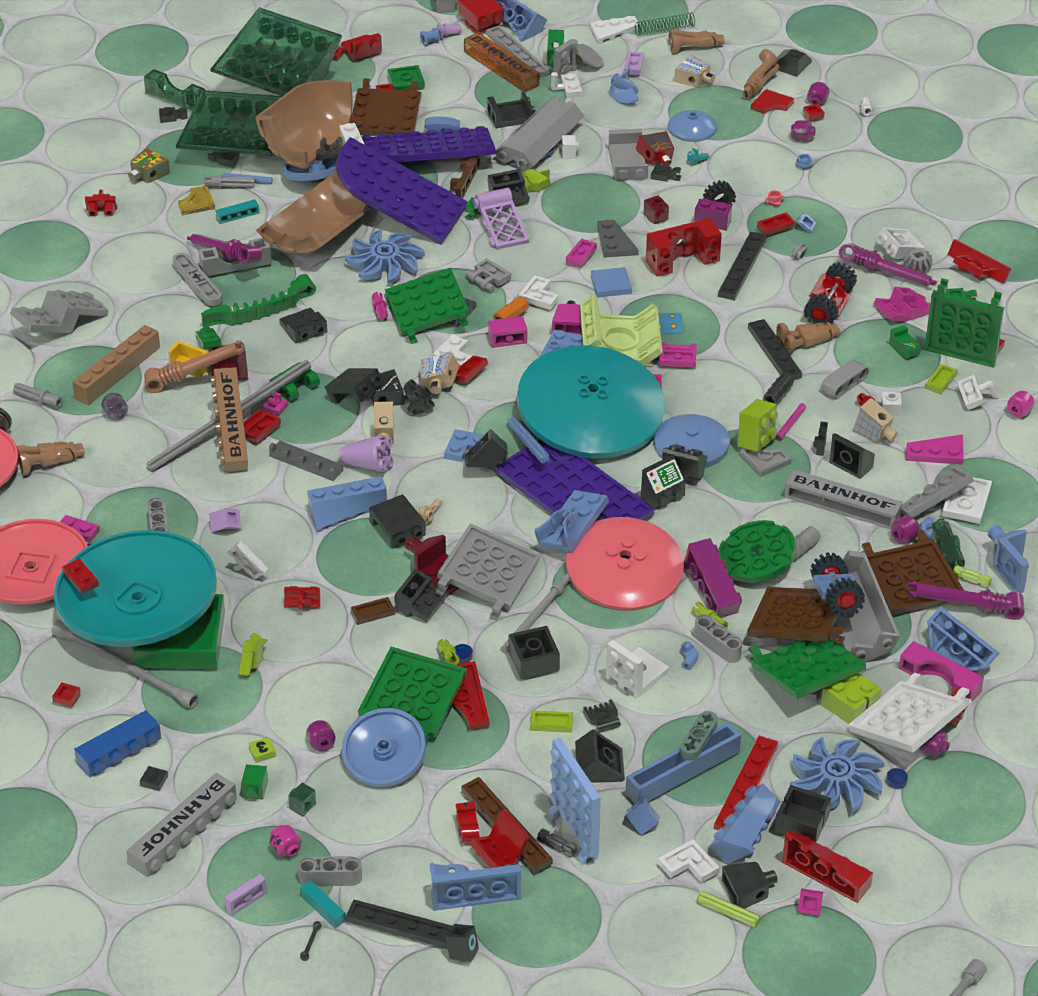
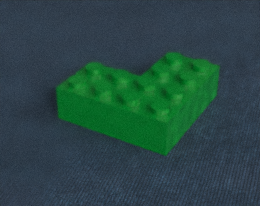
[133,594,225,669]

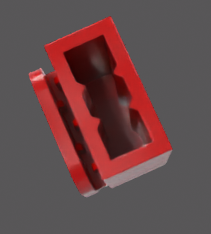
[458,0,504,34]

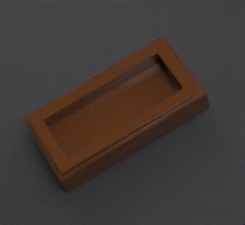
[351,597,395,625]

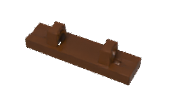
[450,156,481,199]

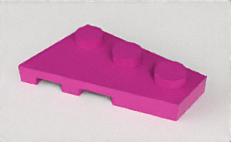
[906,434,964,465]

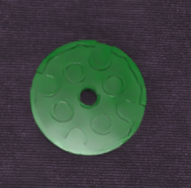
[718,520,797,584]

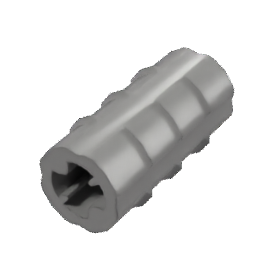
[793,526,821,561]

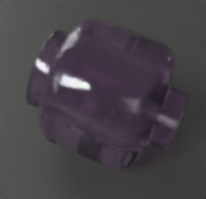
[101,393,128,420]

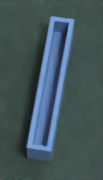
[626,722,741,804]

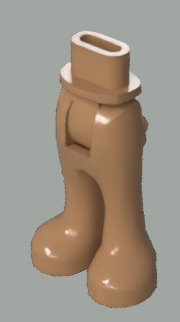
[668,29,725,54]
[743,49,780,100]

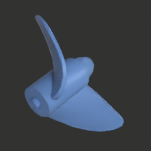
[610,67,639,104]

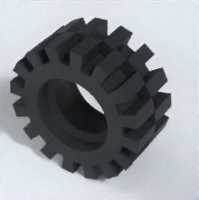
[703,180,736,206]

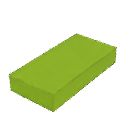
[925,364,958,395]
[530,710,573,733]

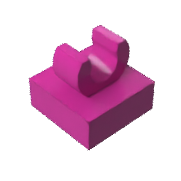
[262,392,288,417]
[798,888,823,916]

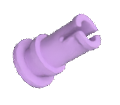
[437,23,461,38]

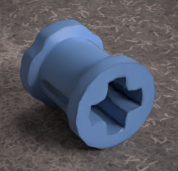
[420,28,440,45]

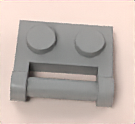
[554,39,578,79]

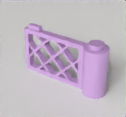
[473,188,529,250]

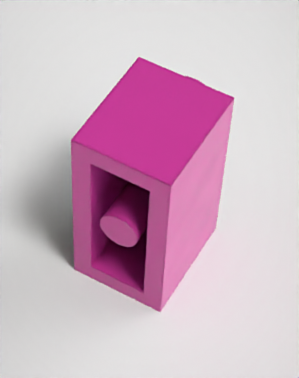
[488,316,528,348]

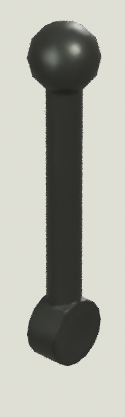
[300,921,322,961]

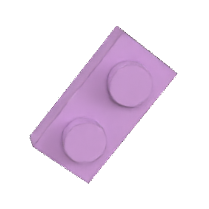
[624,51,644,76]
[225,874,267,916]

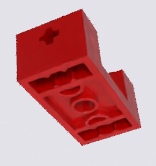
[646,218,722,277]

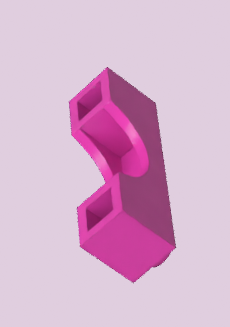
[899,641,984,702]

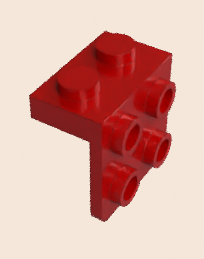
[341,33,382,60]
[470,810,529,868]

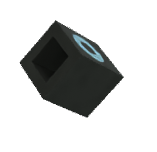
[445,924,479,961]

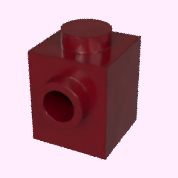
[643,195,669,224]

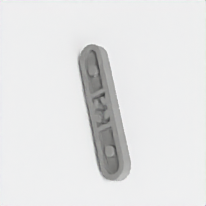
[173,253,222,306]

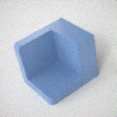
[626,797,660,835]

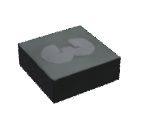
[140,766,168,791]

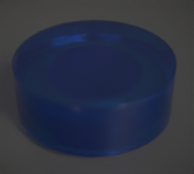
[454,644,473,663]
[886,768,908,789]

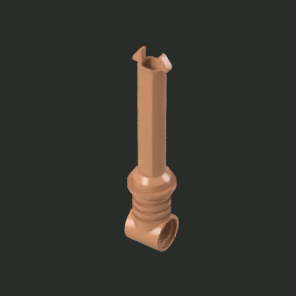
[144,340,244,393]

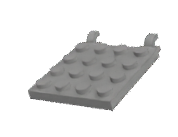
[436,523,541,621]

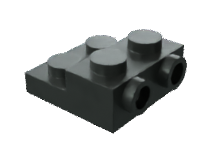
[279,307,328,343]

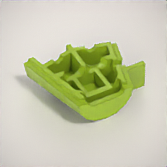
[522,169,551,193]
[239,633,268,676]

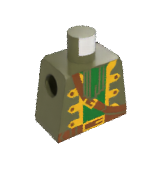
[128,148,170,183]

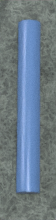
[222,173,273,184]

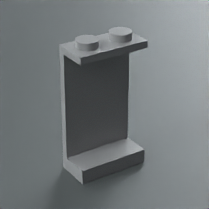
[608,128,649,180]

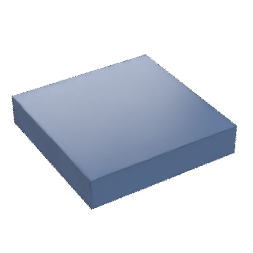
[591,267,632,298]

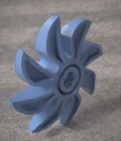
[345,229,425,284]
[790,737,885,813]

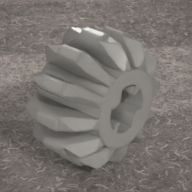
[903,248,933,274]

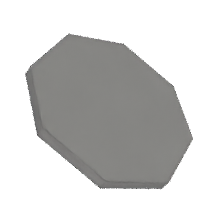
[576,44,604,68]

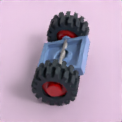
[810,552,865,617]

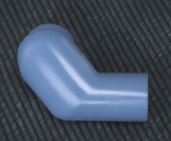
[919,517,934,540]
[681,641,699,670]

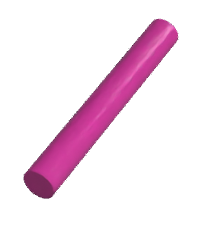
[775,403,806,441]

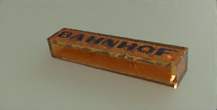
[464,32,540,93]

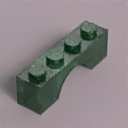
[144,69,207,112]

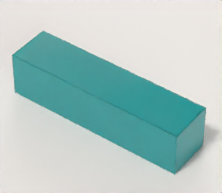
[215,199,260,224]
[300,880,346,929]

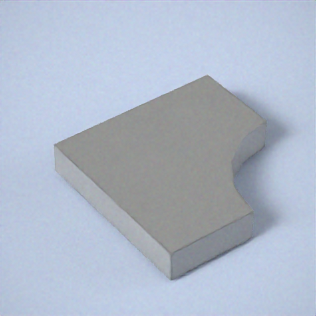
[739,448,792,477]

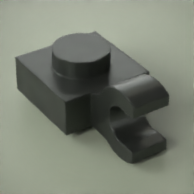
[651,164,681,182]

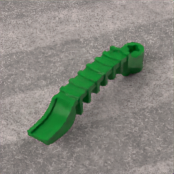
[201,274,316,328]

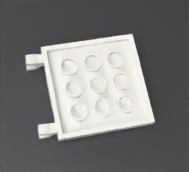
[848,673,972,752]

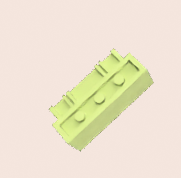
[580,294,663,366]

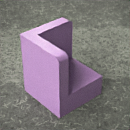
[209,508,241,532]

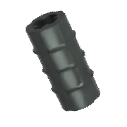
[763,373,794,404]

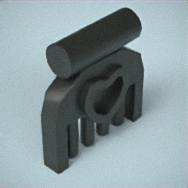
[583,699,621,732]

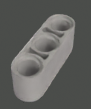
[821,359,869,399]
[148,497,169,532]
[694,614,742,663]
[297,856,362,886]

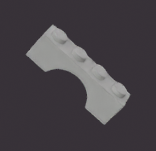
[198,238,272,276]

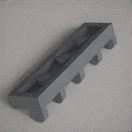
[269,440,344,482]

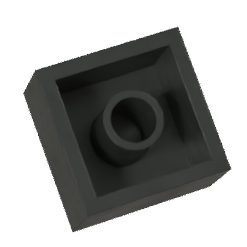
[508,625,560,679]

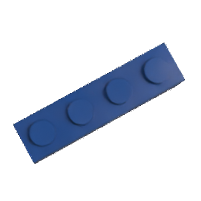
[74,710,161,777]

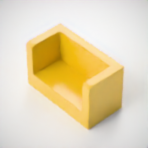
[168,341,210,378]

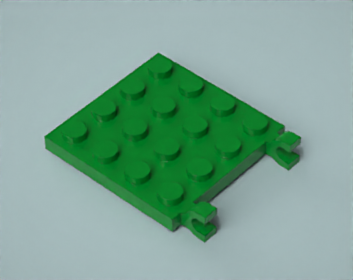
[385,268,470,344]
[924,278,1005,368]
[748,638,866,699]
[358,646,467,747]

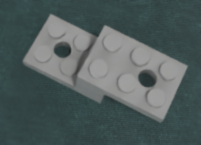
[10,290,109,334]

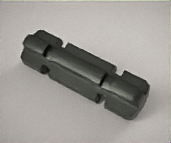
[537,828,577,857]

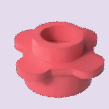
[765,190,784,206]

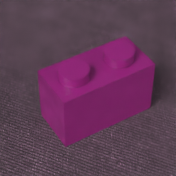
[694,198,732,231]

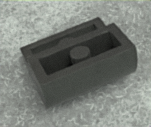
[487,168,530,205]
[394,569,447,623]

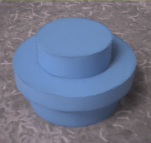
[796,154,813,169]

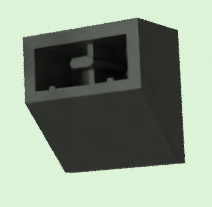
[662,444,708,479]

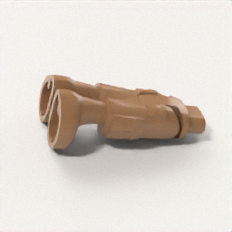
[776,322,841,352]
[17,441,85,476]

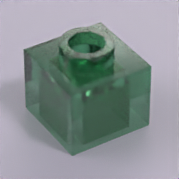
[288,782,316,817]

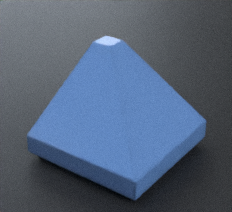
[797,212,817,233]

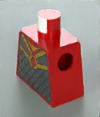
[636,131,674,166]

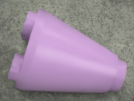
[339,435,394,473]

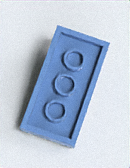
[534,490,609,553]
[430,862,521,911]

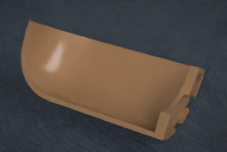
[256,80,353,169]
[256,171,368,254]

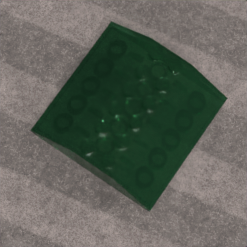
[210,7,342,96]
[176,90,282,156]

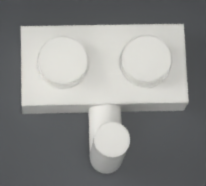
[551,72,582,98]
[957,375,999,410]
[227,541,268,580]

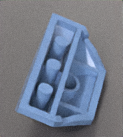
[927,606,1000,672]

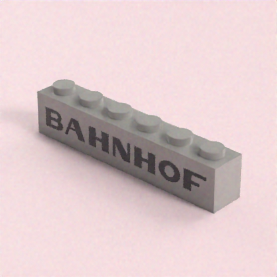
[784,470,902,530]
[127,772,237,877]

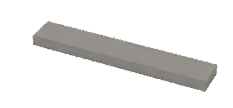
[486,26,550,79]

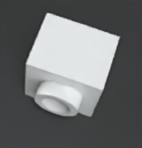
[562,135,579,159]
[880,392,902,416]

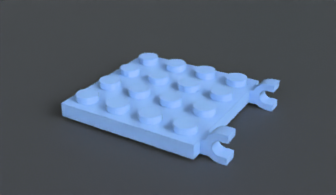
[549,737,601,865]

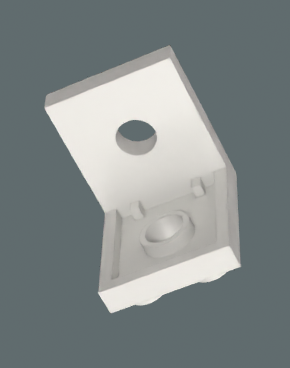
[606,640,669,699]

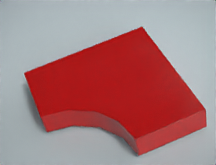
[750,89,795,114]

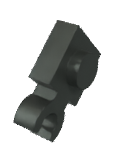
[159,107,188,123]
[208,148,239,167]
[813,421,828,456]

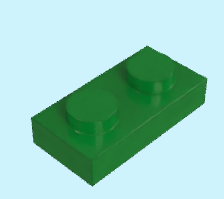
[195,327,221,349]

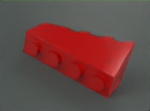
[782,832,873,903]

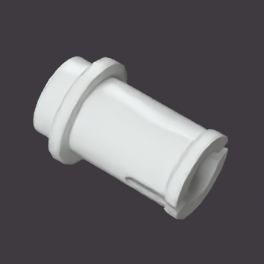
[860,97,874,116]

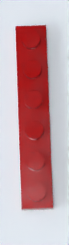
[714,735,779,831]

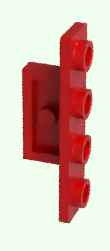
[948,239,1011,283]

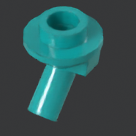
[687,148,709,165]

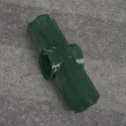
[932,519,965,570]

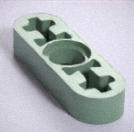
[680,711,718,761]

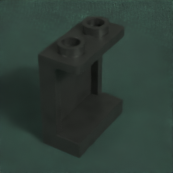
[487,92,535,129]
[325,368,384,403]
[369,494,426,548]

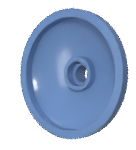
[668,110,717,142]

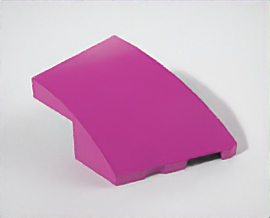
[874,287,930,321]

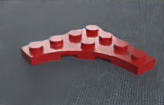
[452,661,490,730]

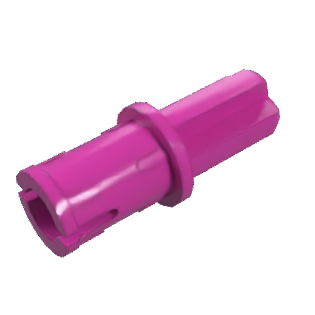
[371,292,388,320]

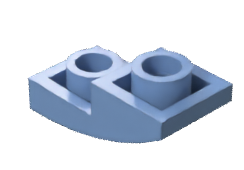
[425,116,460,132]

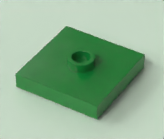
[387,65,425,90]

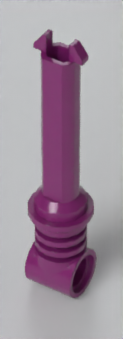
[187,234,262,263]
[839,243,937,286]
[908,581,1025,620]

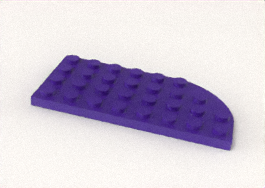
[361,126,496,162]
[336,137,468,245]
[495,439,654,522]

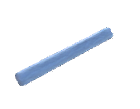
[507,416,550,464]

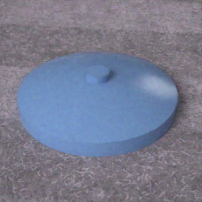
[283,157,337,181]
[655,414,730,468]
[342,708,426,787]

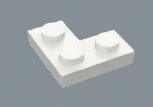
[519,275,558,310]
[433,335,472,367]
[658,839,720,883]

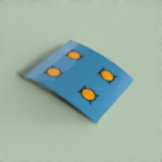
[658,313,683,334]

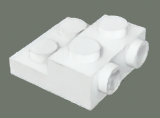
[877,227,926,259]

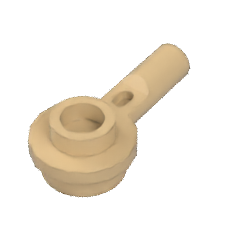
[418,498,442,525]

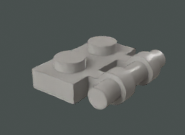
[466,258,511,292]

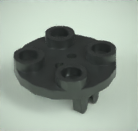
[316,137,344,160]
[404,379,435,415]

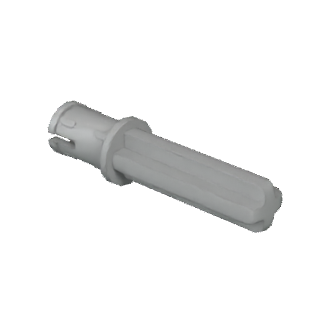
[204,175,255,188]
[13,383,63,408]

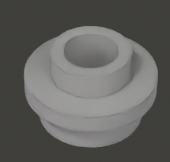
[792,243,807,260]

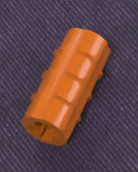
[493,296,529,320]

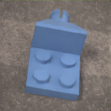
[987,525,1029,593]

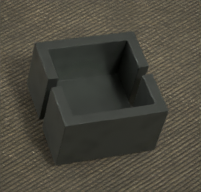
[774,785,831,842]

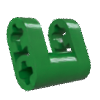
[270,362,320,402]

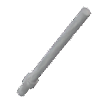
[500,574,570,654]

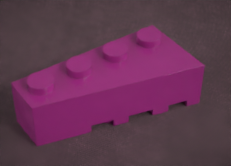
[684,538,742,618]

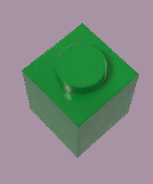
[241,764,268,799]

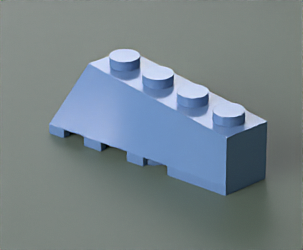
[495,0,547,41]
[307,476,387,533]
[710,783,780,864]

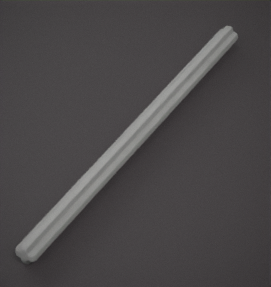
[146,360,311,471]

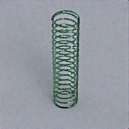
[635,12,695,36]

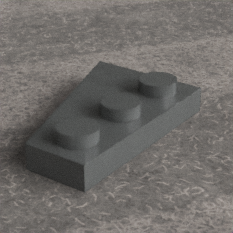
[597,220,639,258]

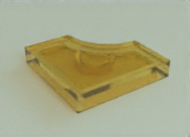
[178,185,215,216]

